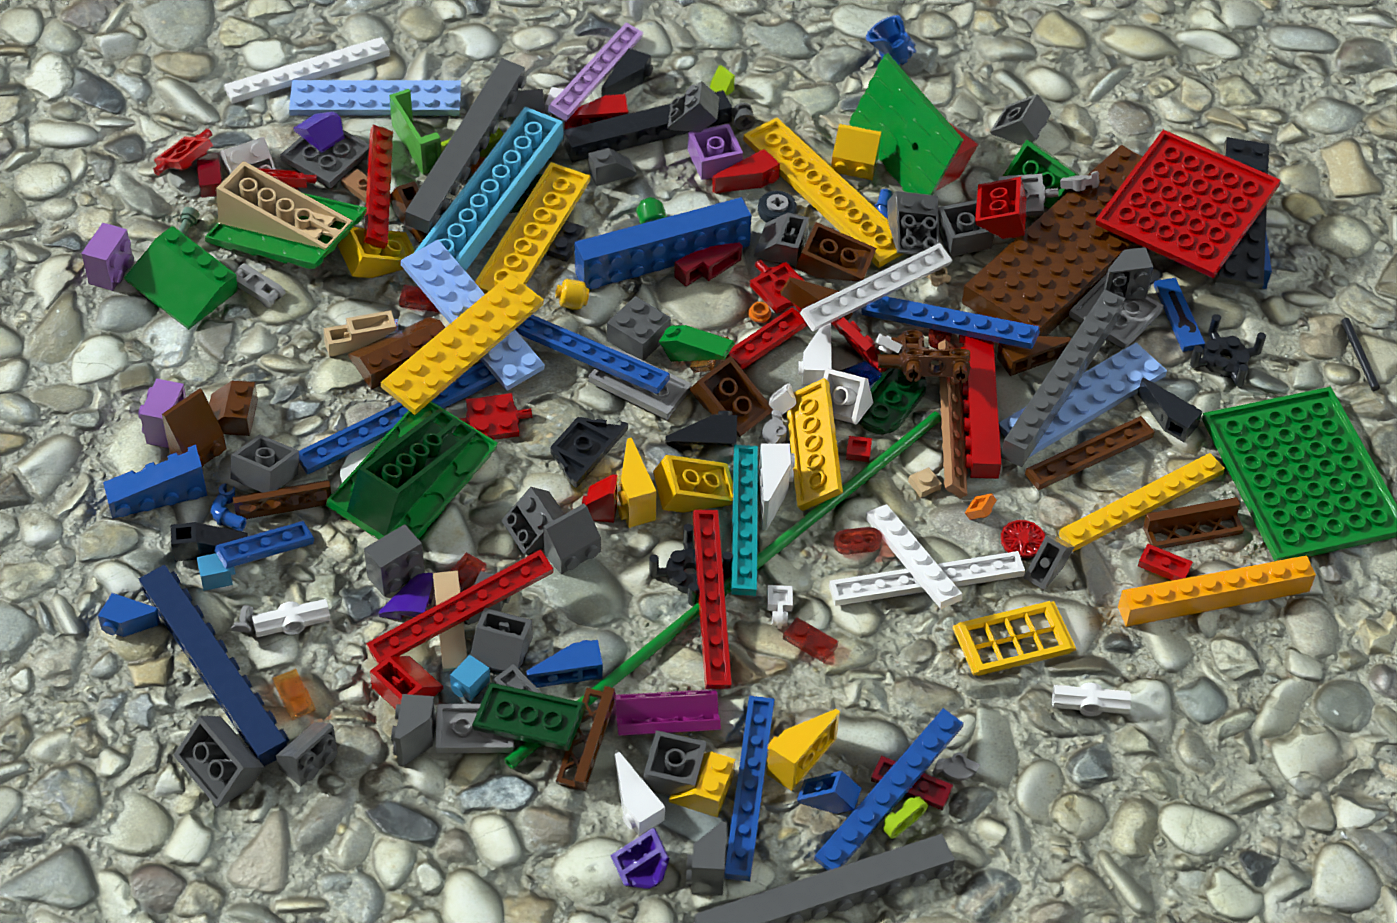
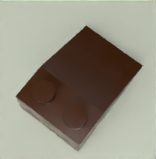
[795,222,877,282]
[689,356,773,437]
[162,388,227,467]

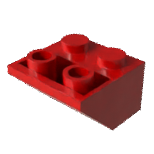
[370,656,444,710]

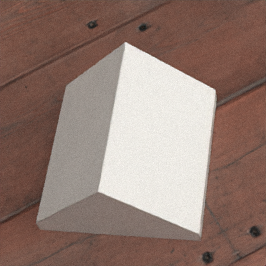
[824,368,873,424]

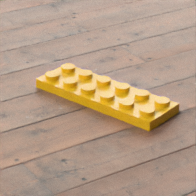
[787,378,843,511]

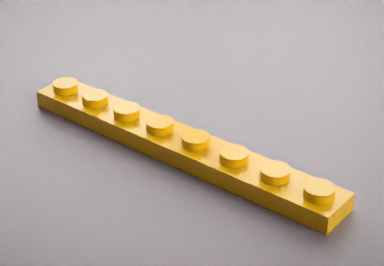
[1059,453,1225,551]

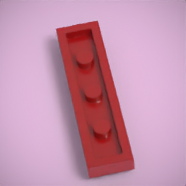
[726,307,807,370]

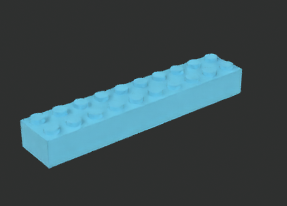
[415,107,564,271]

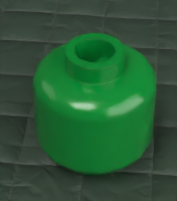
[636,197,667,224]

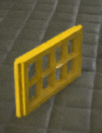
[952,601,1076,676]

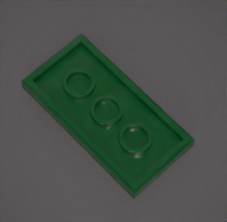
[472,682,586,751]

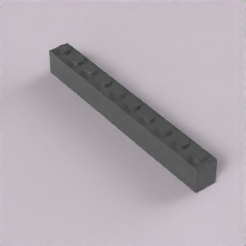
[405,58,527,234]
[1001,290,1125,467]
[694,834,955,923]

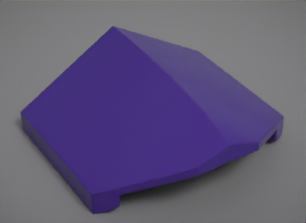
[293,112,344,152]
[610,827,670,889]

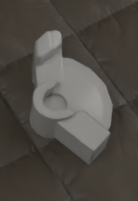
[1060,171,1100,191]
[762,410,787,444]
[232,605,254,632]
[932,752,980,781]

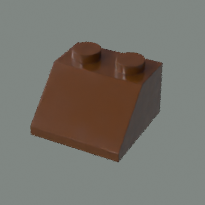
[209,380,258,436]

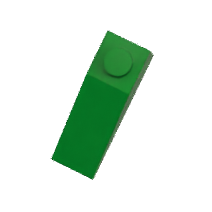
[659,325,735,362]

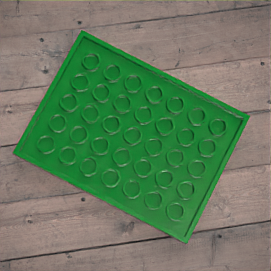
[1202,387,1397,561]

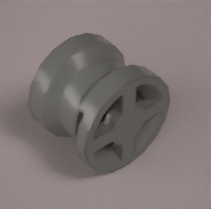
[732,103,755,130]

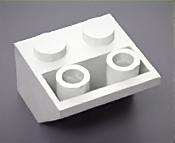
[219,137,275,176]

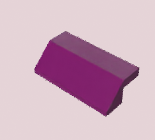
[615,689,721,735]

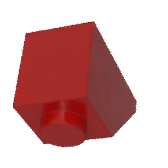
[582,474,618,523]

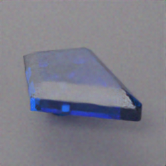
[840,361,882,386]

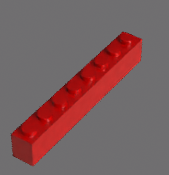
[959,335,1001,479]

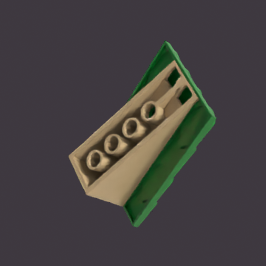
[205,161,367,269]

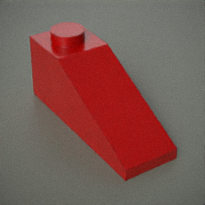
[564,94,628,130]
[712,149,780,193]

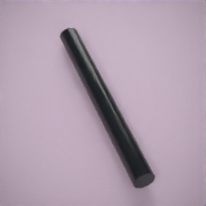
[1341,318,1380,391]

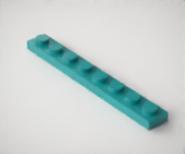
[731,444,758,596]

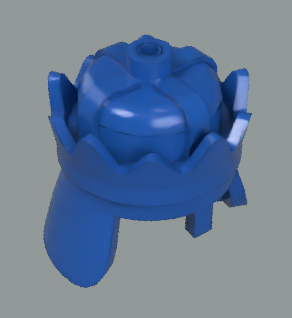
[866,15,916,65]

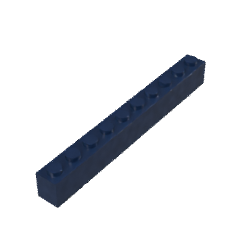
[138,564,290,767]

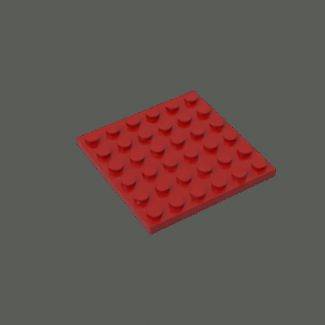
[1096,129,1281,278]

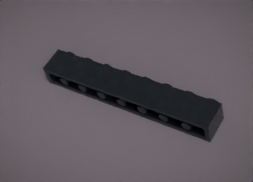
[563,90,732,163]

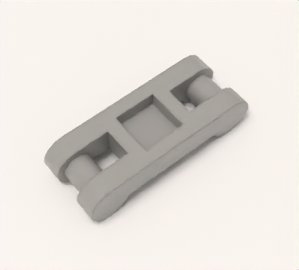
[235,264,285,308]

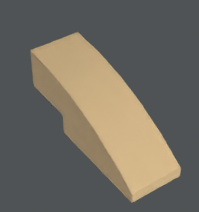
[324,310,396,357]

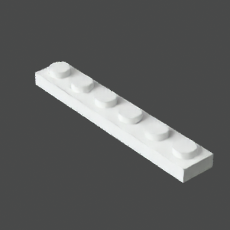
[866,504,962,609]

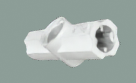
[252,599,331,637]
[1052,683,1131,716]

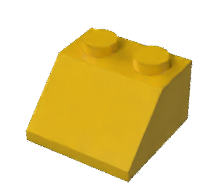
[831,124,881,180]
[669,752,736,818]

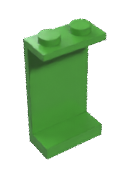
[389,89,442,175]

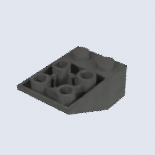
[887,191,939,255]

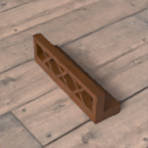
[233,480,332,519]
[1143,497,1244,549]
[556,686,616,792]

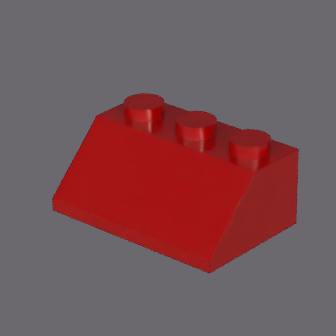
[975,177,1027,239]

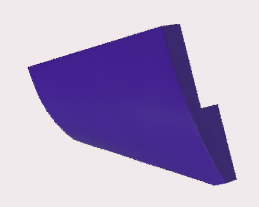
[379,573,435,620]

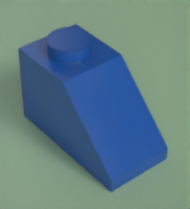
[98,593,160,637]
[797,770,861,814]

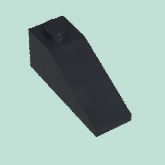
[601,48,653,97]
[665,411,737,446]

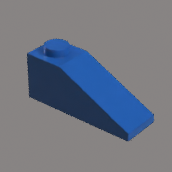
[527,640,603,688]

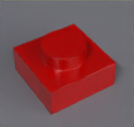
[846,436,872,462]

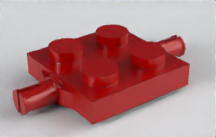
[153,128,213,176]
[257,168,317,190]
[750,260,804,314]
[831,317,887,373]
[459,393,533,440]

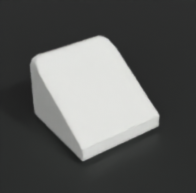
[769,383,796,415]

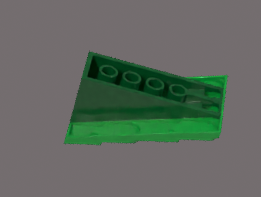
[326,401,498,540]

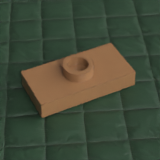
[341,169,367,203]

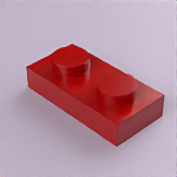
[1138,543,1193,581]

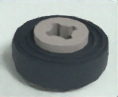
[758,191,797,223]

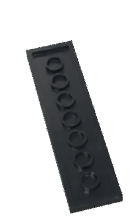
[1217,137,1270,289]

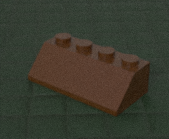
[348,317,445,390]

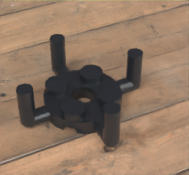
[1190,314,1266,387]
[649,523,733,606]

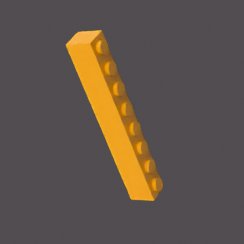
[1118,555,1316,627]

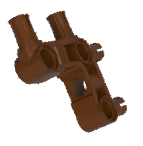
[878,330,971,383]

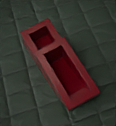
[197,153,222,198]
[674,243,742,287]

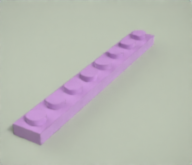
[548,22,644,121]

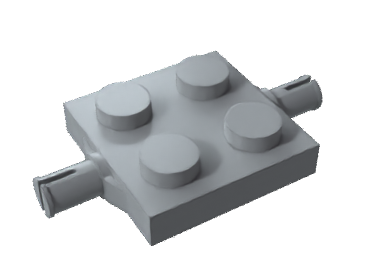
[999,174,1059,216]

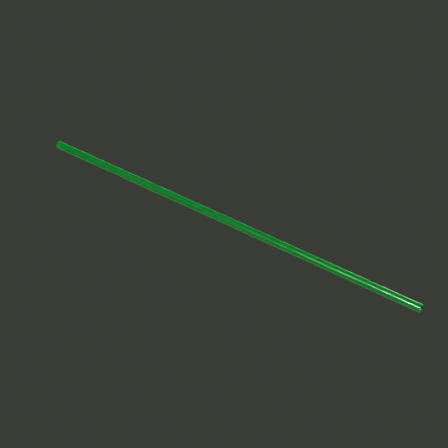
[504,411,942,769]

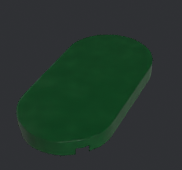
[859,368,927,434]

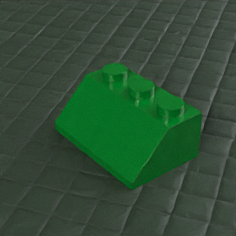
[1003,139,1080,209]

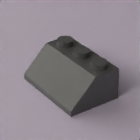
[173,716,265,807]

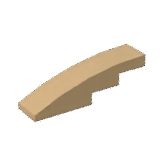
[433,571,467,672]

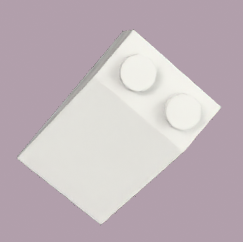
[759,444,795,530]

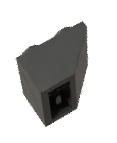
[668,81,719,132]
[754,213,809,266]
[1104,247,1153,300]
[501,487,564,555]
[470,608,533,673]
[391,694,436,766]
[276,722,338,787]

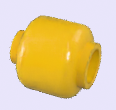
[555,279,589,310]

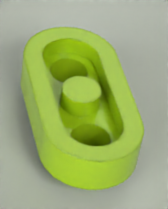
[883,797,928,839]

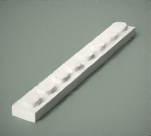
[224,37,390,104]
[800,243,953,332]
[829,551,1025,606]

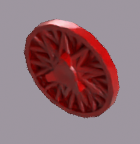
[1000,520,1045,558]

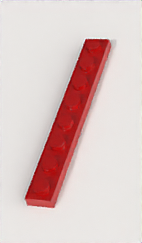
[364,124,393,249]
[693,510,732,689]
[366,550,554,665]

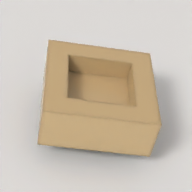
[908,467,942,498]

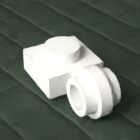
[875,334,902,354]
[767,585,793,629]

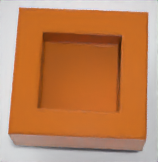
[965,493,997,520]

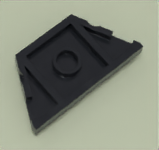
[550,417,628,488]

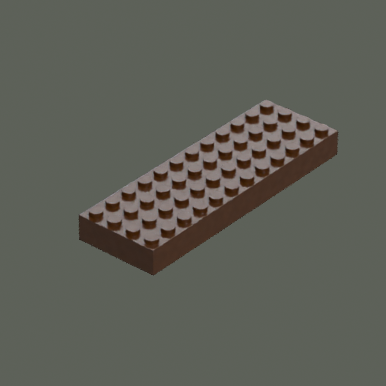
[962,145,1143,336]

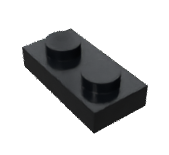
[547,221,585,262]

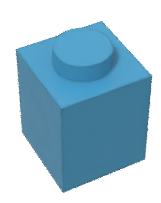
[197,553,236,591]
[450,655,490,702]

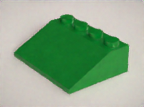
[124,226,238,330]

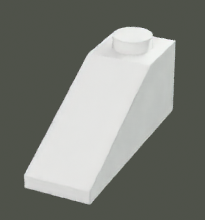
[798,323,832,385]
[615,752,665,836]

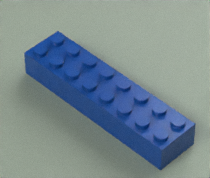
[575,197,752,290]

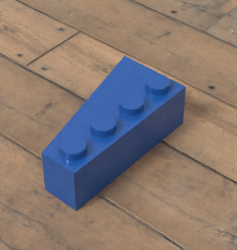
[103,445,208,519]

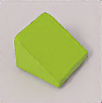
[710,65,735,96]

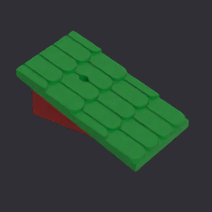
[849,53,978,195]

